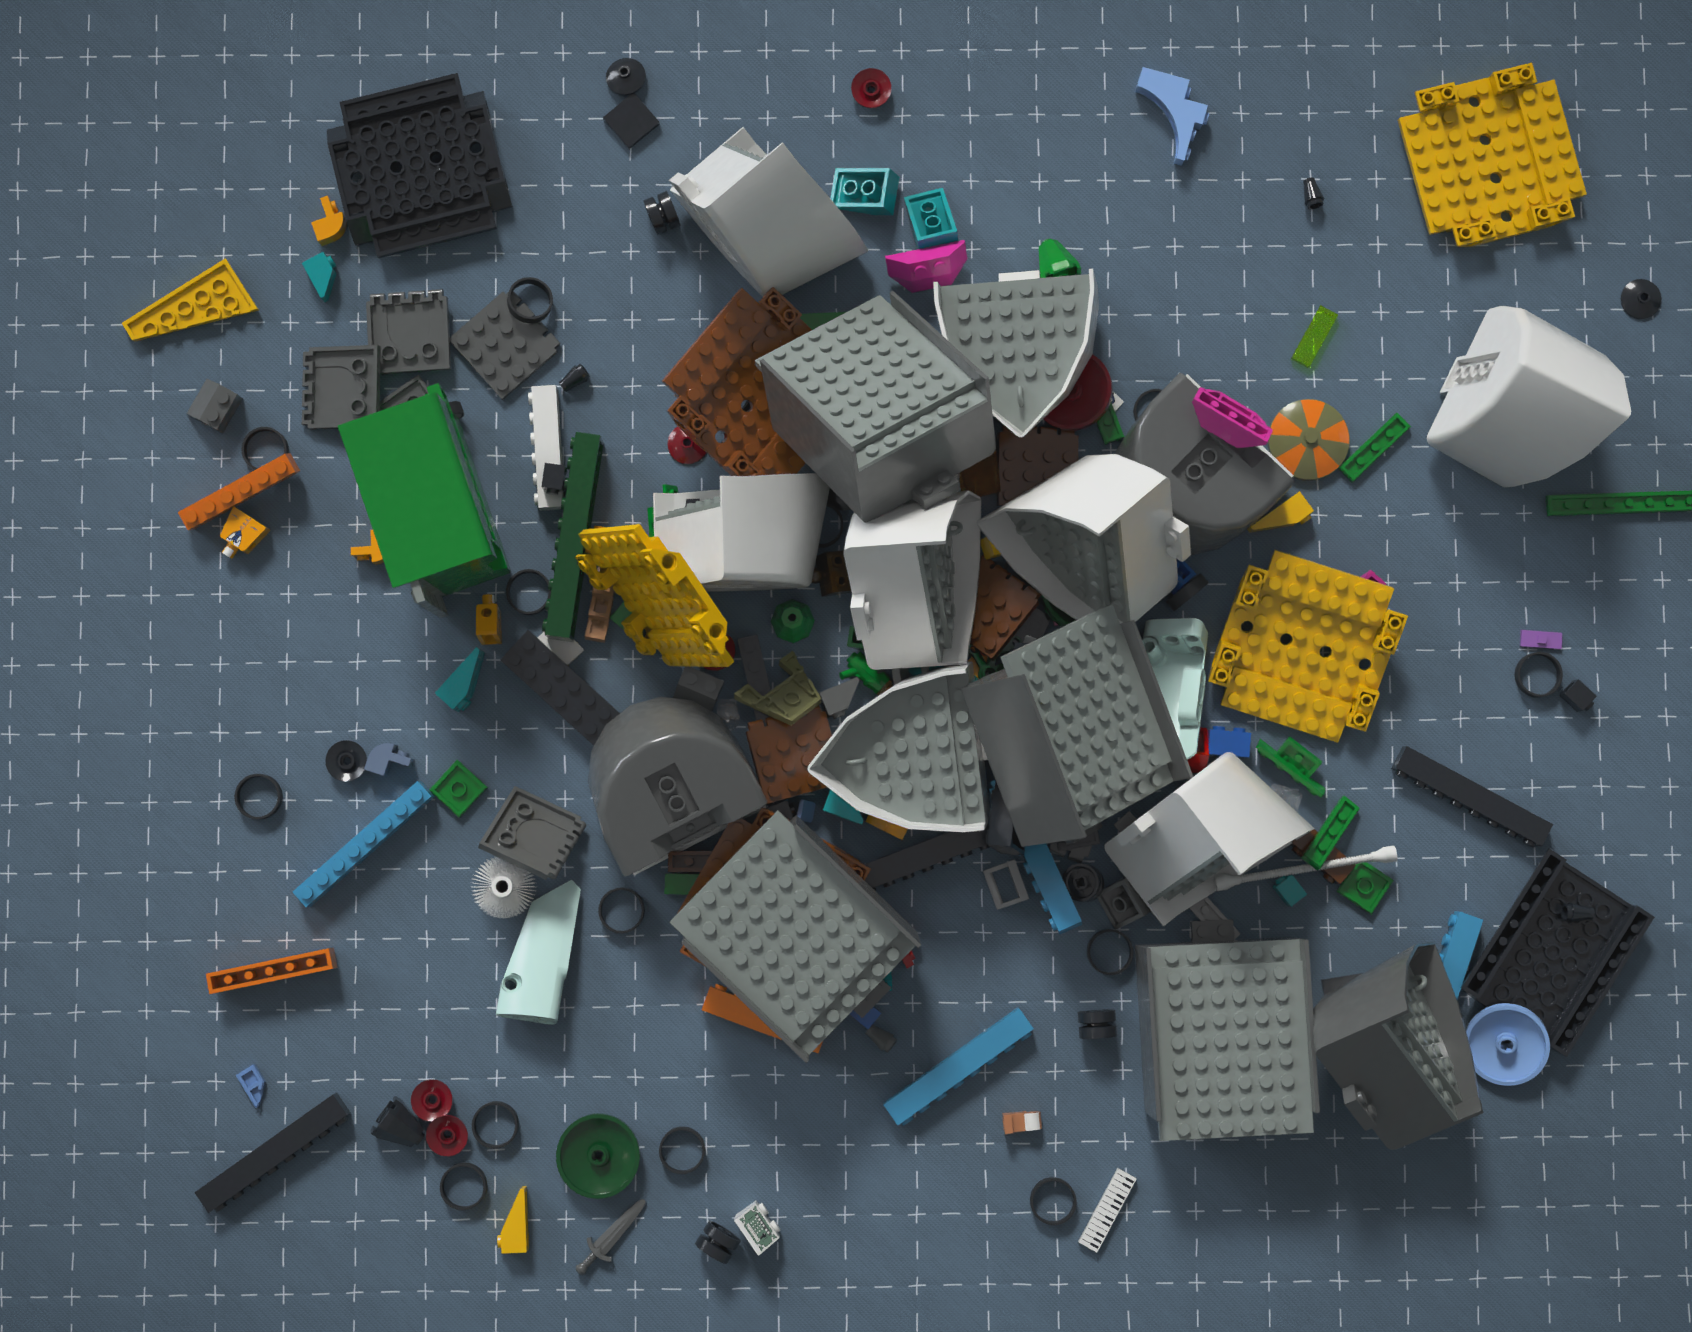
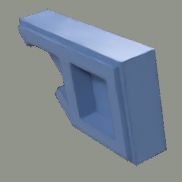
[236,1064,266,1108]

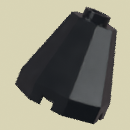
[371,1096,424,1147]

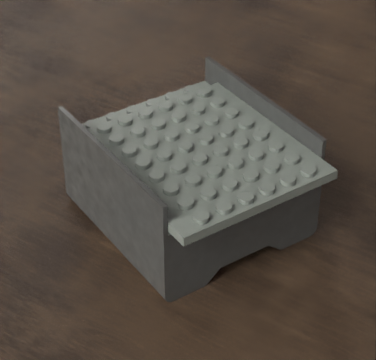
[755,291,996,523]
[961,604,1193,847]
[670,810,921,1063]
[1135,919,1320,1141]

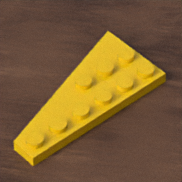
[122,258,259,342]

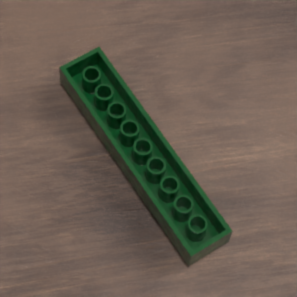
[542,432,604,642]

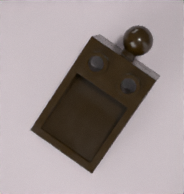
[811,550,852,597]

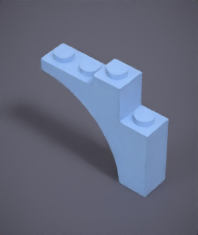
[1135,67,1209,166]

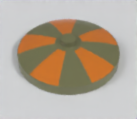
[1267,399,1350,481]

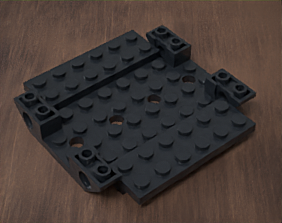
[327,73,513,258]

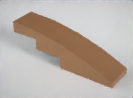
[585,566,615,643]

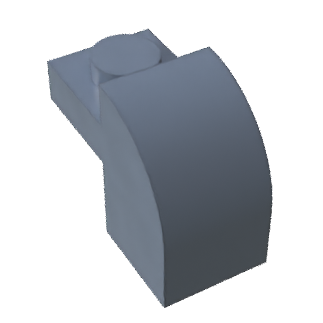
[364,743,414,776]

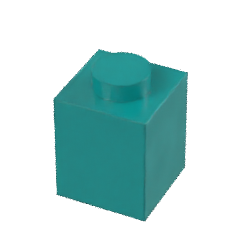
[1273,874,1307,907]

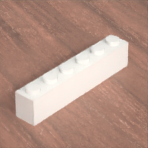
[528,385,564,511]

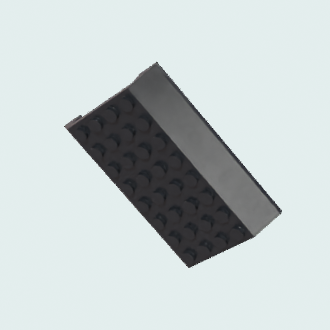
[1460,848,1655,1057]

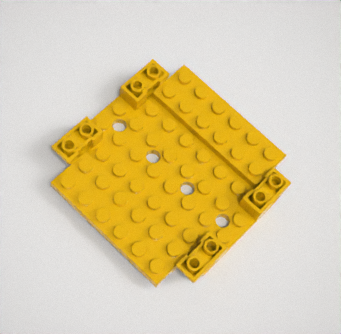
[1397,63,1587,247]
[575,524,734,667]
[1208,549,1408,743]

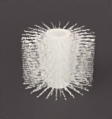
[473,857,535,918]

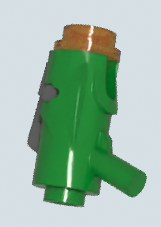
[839,651,894,696]

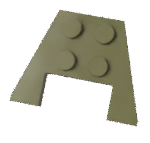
[734,651,821,726]

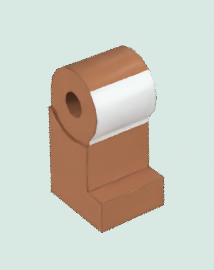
[1002,1111,1042,1134]

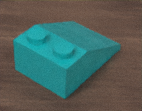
[830,168,900,215]
[904,188,958,249]
[435,647,485,712]

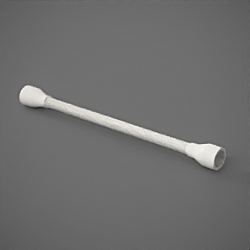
[1214,845,1397,891]

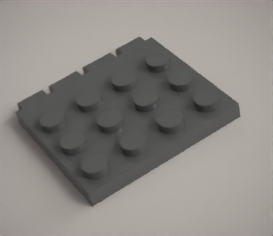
[366,289,451,375]
[450,291,561,400]
[302,345,381,429]
[478,786,586,880]

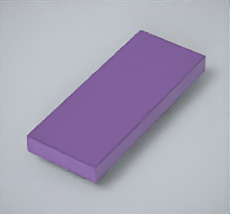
[1520,630,1562,649]

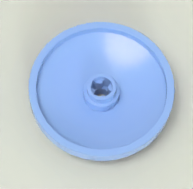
[1466,1003,1550,1086]

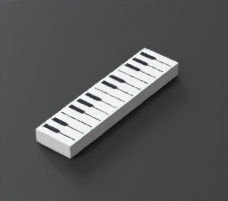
[1078,1168,1136,1252]

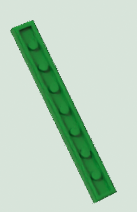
[1546,490,1692,516]

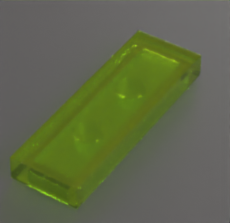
[1291,305,1338,368]

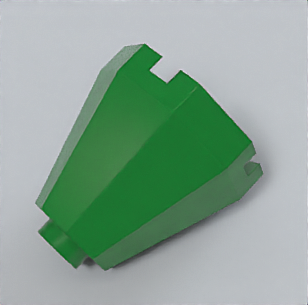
[1039,239,1081,278]
[771,599,815,644]

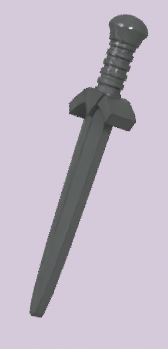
[576,1199,646,1275]

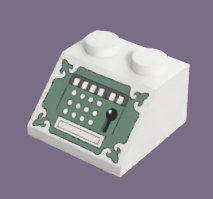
[734,1201,781,1256]

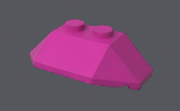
[885,240,967,293]
[1192,387,1273,448]

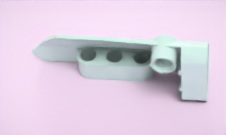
[1142,618,1208,760]
[496,880,581,1025]

